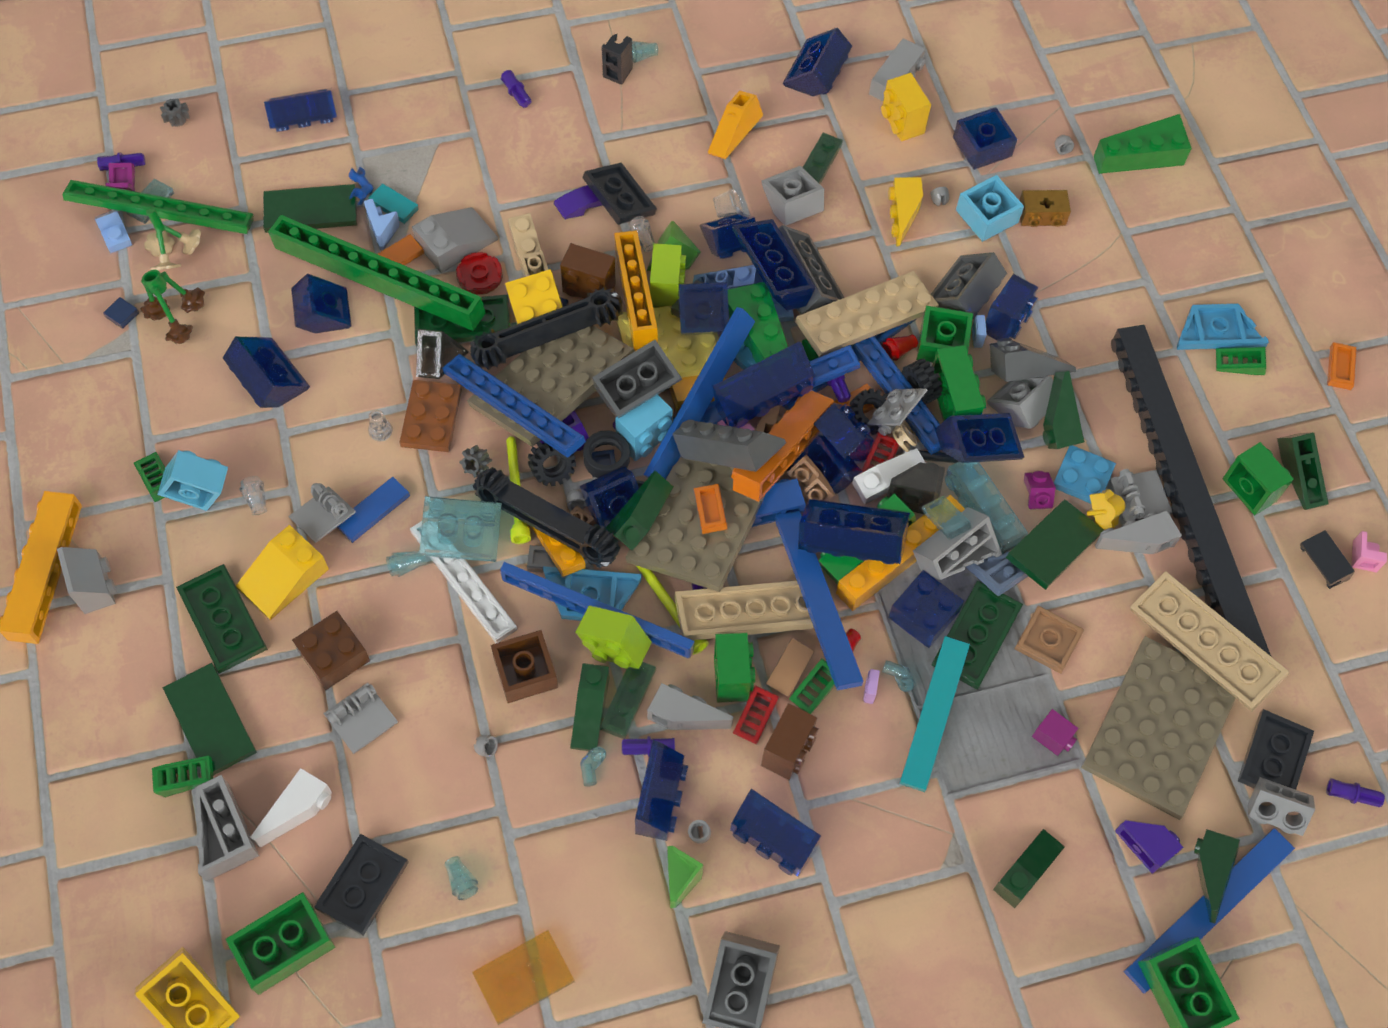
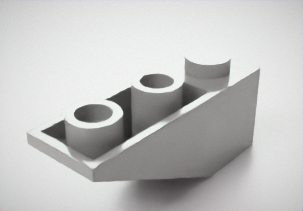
[1095,511,1182,554]
[647,683,734,730]

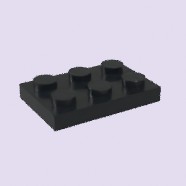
[582,162,657,225]
[1237,709,1314,790]
[314,834,409,936]

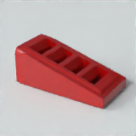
[860,432,900,474]
[733,685,779,745]

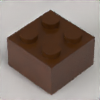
[560,243,616,299]
[292,611,370,690]
[490,630,558,703]
[761,703,819,780]

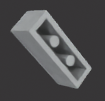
[869,38,926,101]

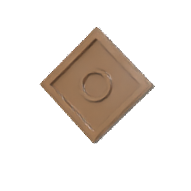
[1014,605,1084,674]

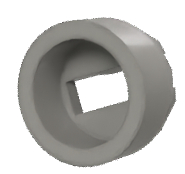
[1055,135,1074,155]
[930,187,949,206]
[566,489,587,510]
[474,735,497,758]
[688,820,711,844]

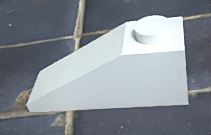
[852,448,929,505]
[250,768,332,848]

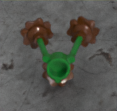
[140,270,205,344]

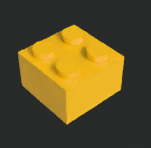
[881,73,931,142]
[505,269,563,324]

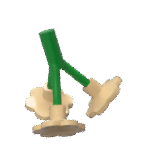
[144,208,201,270]

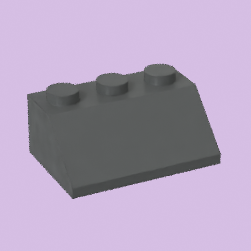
[931,252,1007,320]
[592,340,682,418]

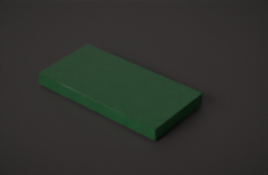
[263,184,357,233]
[414,294,510,347]
[1006,499,1104,590]
[176,564,268,674]
[931,580,1023,690]
[162,663,257,776]

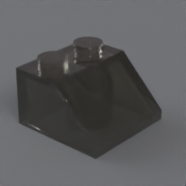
[886,462,945,514]

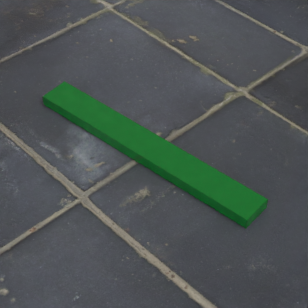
[62,180,254,234]

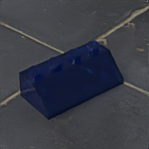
[732,219,815,310]
[713,341,815,428]
[798,499,910,564]

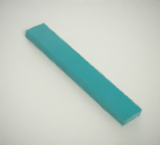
[899,636,970,792]

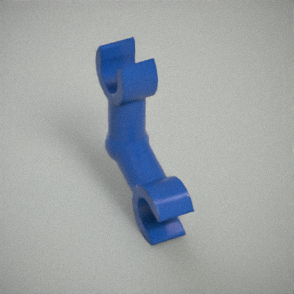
[348,167,374,205]

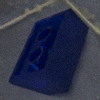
[782,27,852,97]
[264,88,337,132]
[222,336,310,408]
[935,413,1025,463]
[635,740,689,841]
[730,788,821,877]

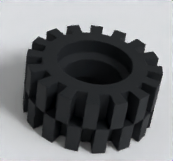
[902,359,943,405]
[847,388,888,436]
[528,441,576,486]

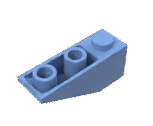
[693,264,768,300]

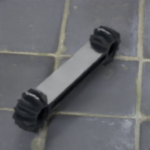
[470,287,623,370]
[473,467,621,568]

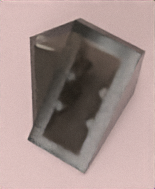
[416,329,469,379]

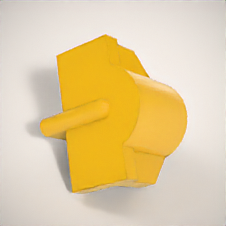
[1087,489,1126,530]

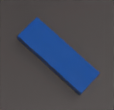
[337,477,410,543]

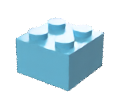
[956,175,1024,242]
[615,395,673,462]
[157,450,228,511]

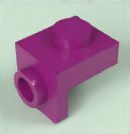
[105,163,135,192]
[1024,471,1056,509]

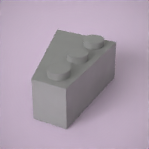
[913,507,1002,580]
[195,775,259,882]

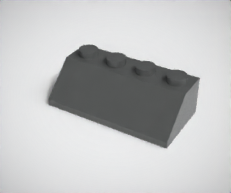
[763,225,844,314]
[672,420,786,472]

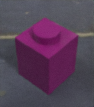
[1032,709,1079,756]

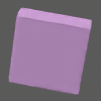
[863,669,880,704]

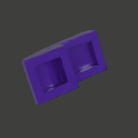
[554,185,603,219]

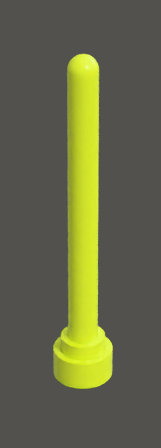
[506,436,531,544]
[636,566,709,655]

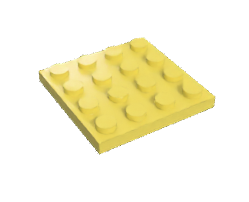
[617,306,719,378]

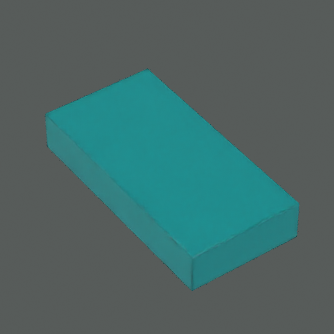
[368,183,419,224]

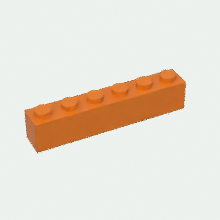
[731,389,834,502]

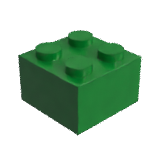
[916,305,973,363]
[1222,442,1294,516]
[714,633,755,703]

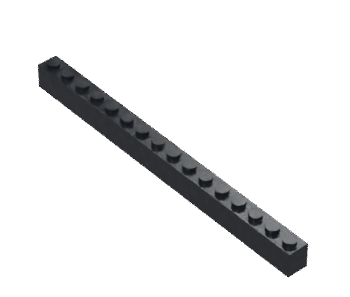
[1111,324,1271,656]

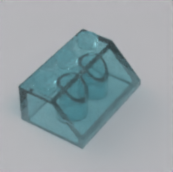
[419,496,502,562]

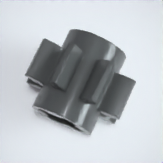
[160,98,190,127]
[459,445,492,478]

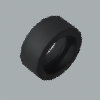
[583,430,630,480]

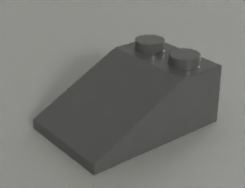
[990,338,1076,382]
[702,931,780,1028]

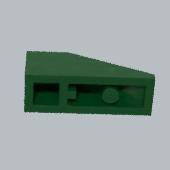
[1043,371,1085,449]
[1277,432,1329,510]
[606,470,674,551]
[570,663,610,752]
[993,829,1065,908]
[1194,829,1240,924]

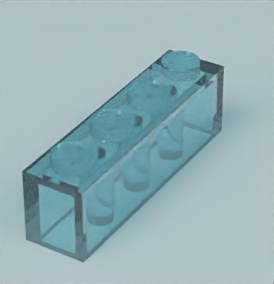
[945,455,1028,554]

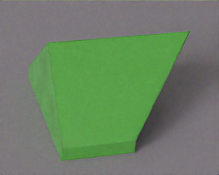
[646,221,701,271]
[667,846,703,908]

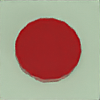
[456,252,503,295]

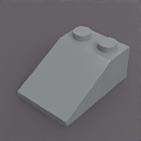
[412,207,498,273]

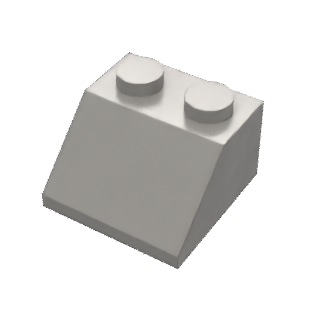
[762,166,824,226]
[987,376,1053,429]
[57,547,117,614]

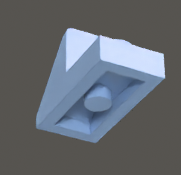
[364,199,400,250]
[95,210,132,253]

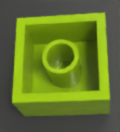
[650,244,686,308]
[576,606,652,669]

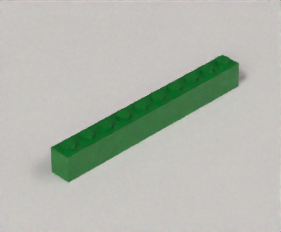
[268,215,485,331]

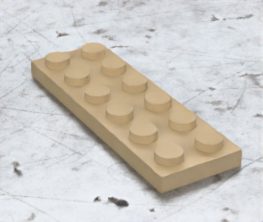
[795,271,939,357]
[1130,571,1289,712]
[674,579,826,640]

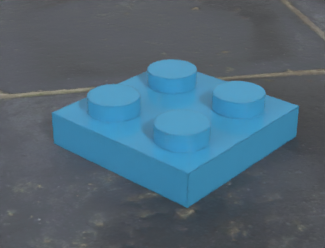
[1054,445,1116,504]

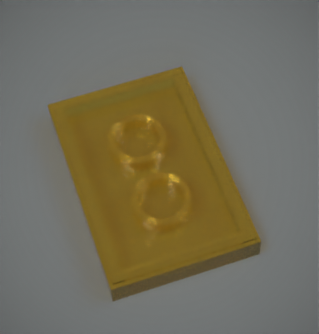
[472,930,575,1025]

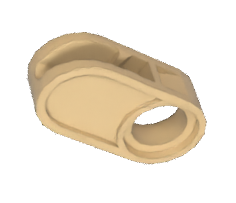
[892,420,917,452]

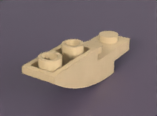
[508,213,548,277]

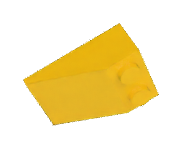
[236,525,329,620]
[135,947,240,1028]

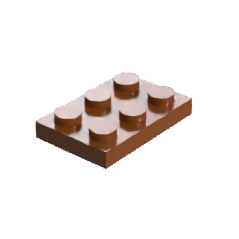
[399,380,462,452]

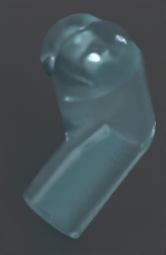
[882,660,915,692]
[580,747,606,786]

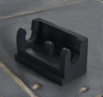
[602,34,633,85]
[1300,530,1355,589]

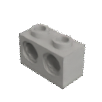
[1248,777,1315,836]

